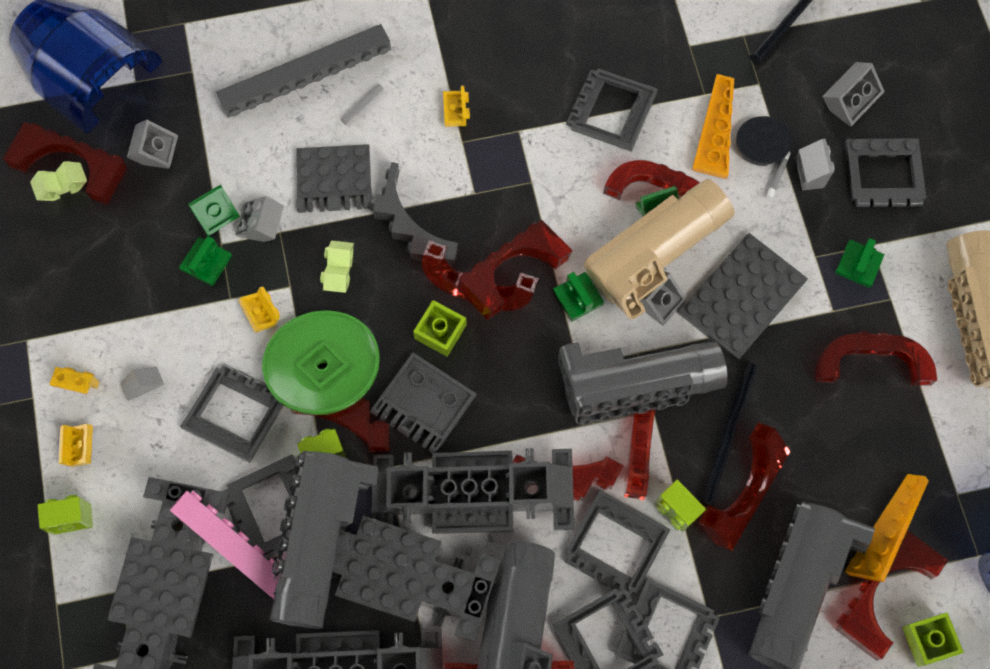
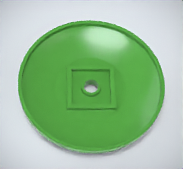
[262,311,380,415]

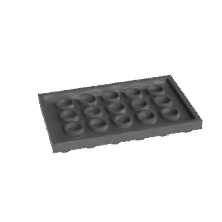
[678,233,808,361]

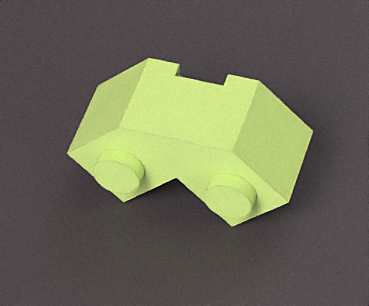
[30,161,87,201]
[320,241,354,293]

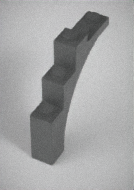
[371,162,458,267]

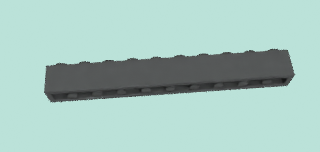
[216,24,391,118]

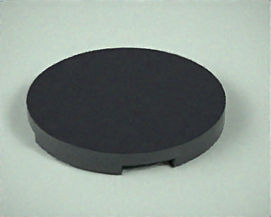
[736,116,792,166]

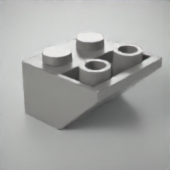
[795,139,835,191]
[236,196,284,242]

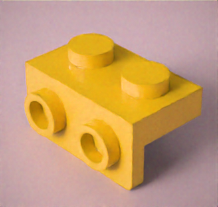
[443,86,470,127]
[238,287,280,333]
[49,367,99,394]
[59,424,93,467]

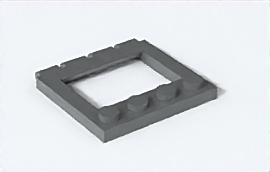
[566,69,658,152]
[845,138,926,207]
[180,364,284,463]
[222,454,294,556]
[565,490,671,596]
[614,578,720,669]
[552,588,664,669]

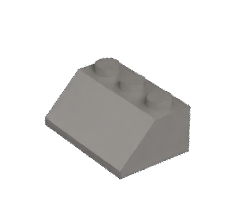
[823,62,885,126]

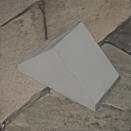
[120,367,164,401]

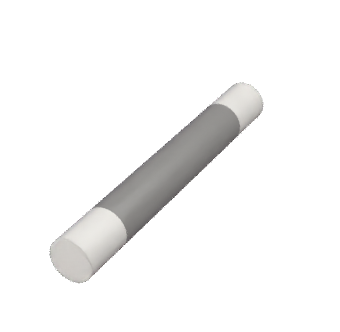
[766,151,791,200]

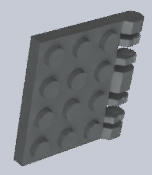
[296,144,372,213]
[371,353,477,453]

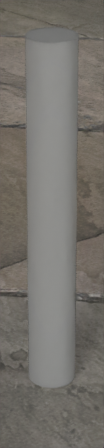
[341,84,383,125]

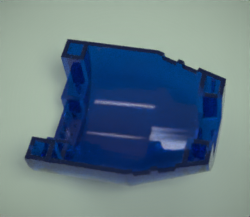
[9,0,163,134]

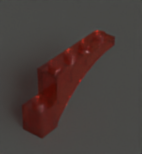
[290,398,390,452]
[624,409,655,500]
[513,454,624,502]

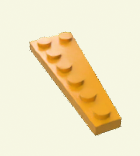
[692,74,734,179]
[846,474,929,582]

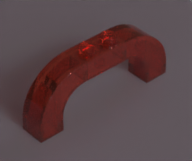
[603,160,700,200]
[422,240,538,311]
[815,332,937,386]

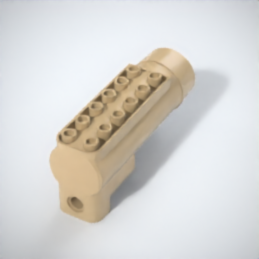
[584,179,735,319]
[946,230,990,388]

